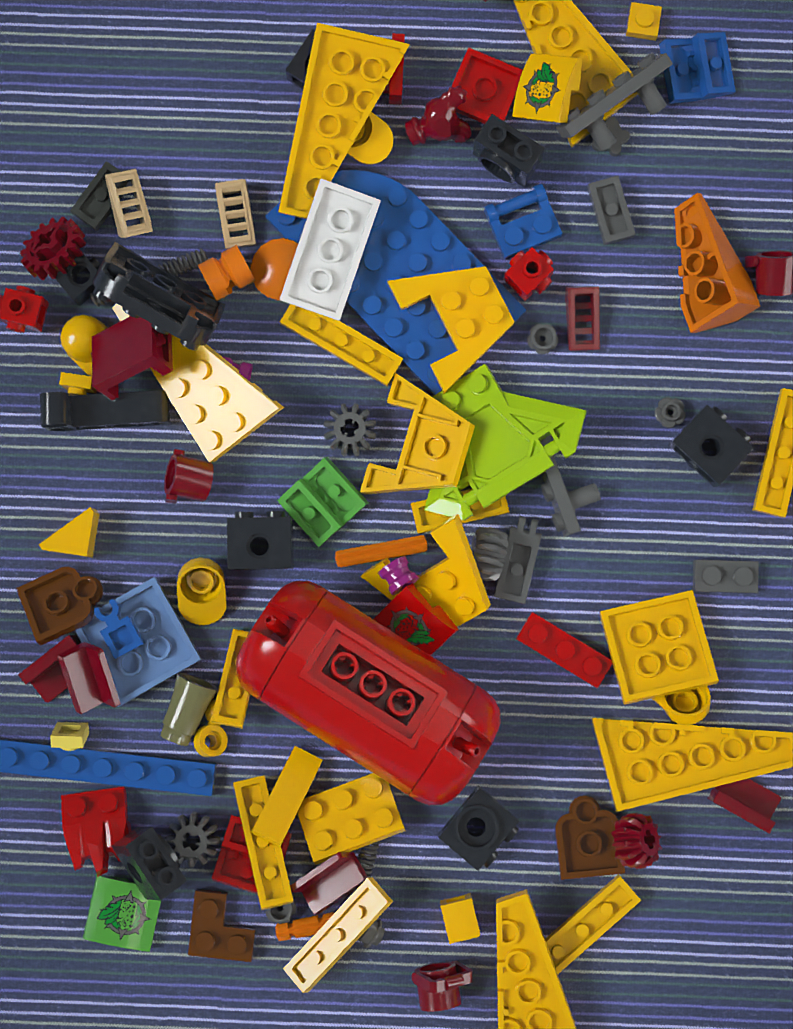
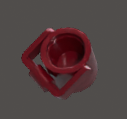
[745,250,793,296]
[164,449,214,504]
[411,961,472,1012]

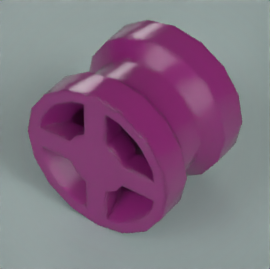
[378,556,419,595]

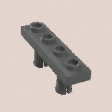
[556,52,673,151]
[541,435,601,537]

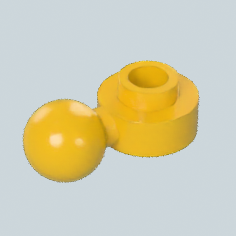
[193,699,228,757]

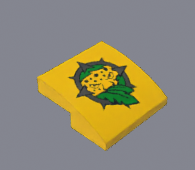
[512,54,583,123]

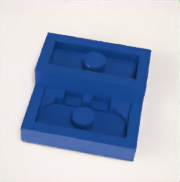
[659,32,736,104]

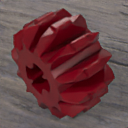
[611,813,662,869]

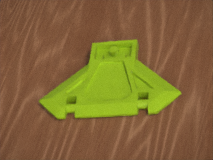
[424,364,587,521]

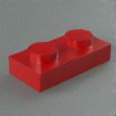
[383,33,405,105]

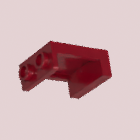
[91,316,173,400]

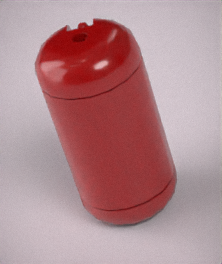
[236,581,501,805]

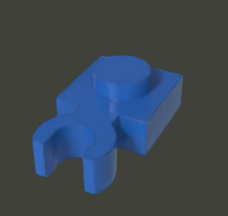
[94,599,145,659]

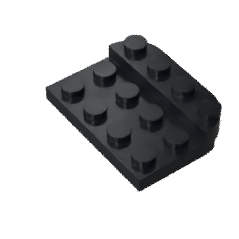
[92,242,226,351]

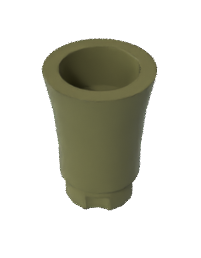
[160,672,219,746]

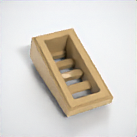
[105,169,153,238]
[215,179,257,250]

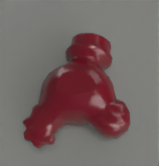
[405,86,472,146]

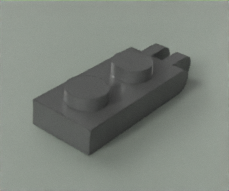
[494,516,542,604]

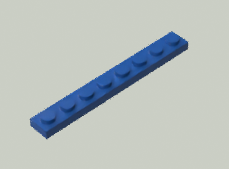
[0,739,217,796]

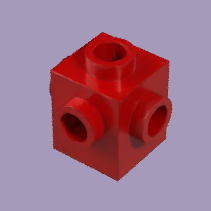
[503,247,554,301]
[0,286,49,333]

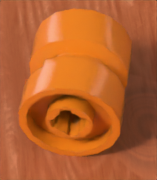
[198,245,255,301]

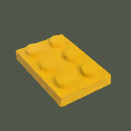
[297,773,406,865]

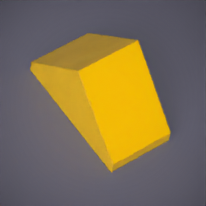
[39,507,100,558]

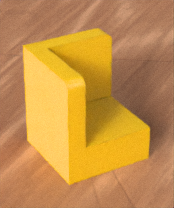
[440,893,480,944]

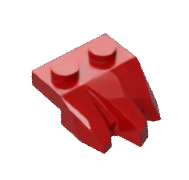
[61,786,131,877]

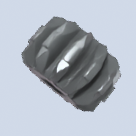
[324,403,376,456]
[470,527,508,581]
[165,812,221,868]

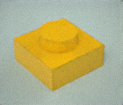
[626,2,662,41]
[59,372,97,396]

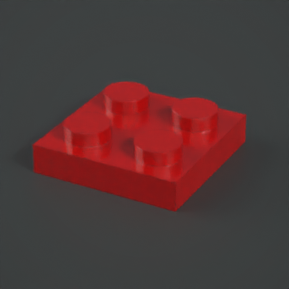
[451,47,523,124]

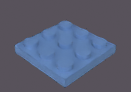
[75,577,202,707]

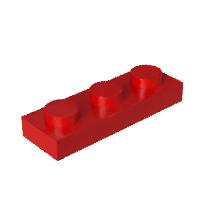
[515,612,612,689]

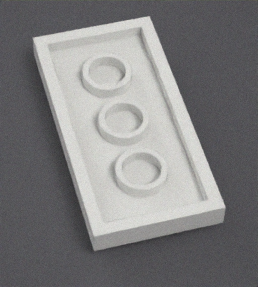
[279,178,381,321]

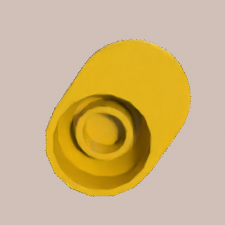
[347,112,393,164]
[60,314,107,376]
[177,557,226,625]
[652,686,711,726]

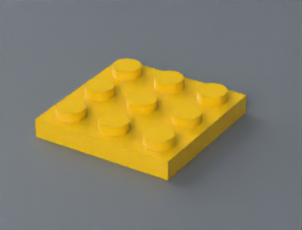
[599,590,719,705]

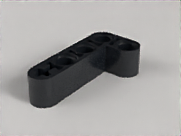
[40,390,170,431]

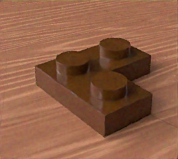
[188,889,256,962]

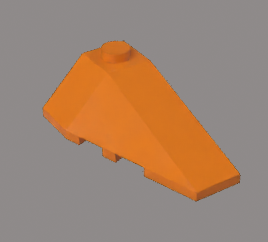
[674,192,761,333]

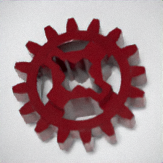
[20,217,86,280]

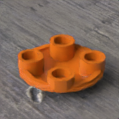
[250,238,298,301]

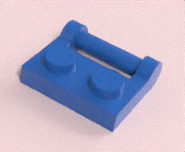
[483,183,562,260]

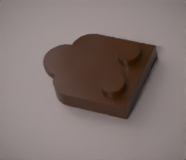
[16,567,103,646]
[555,796,625,880]

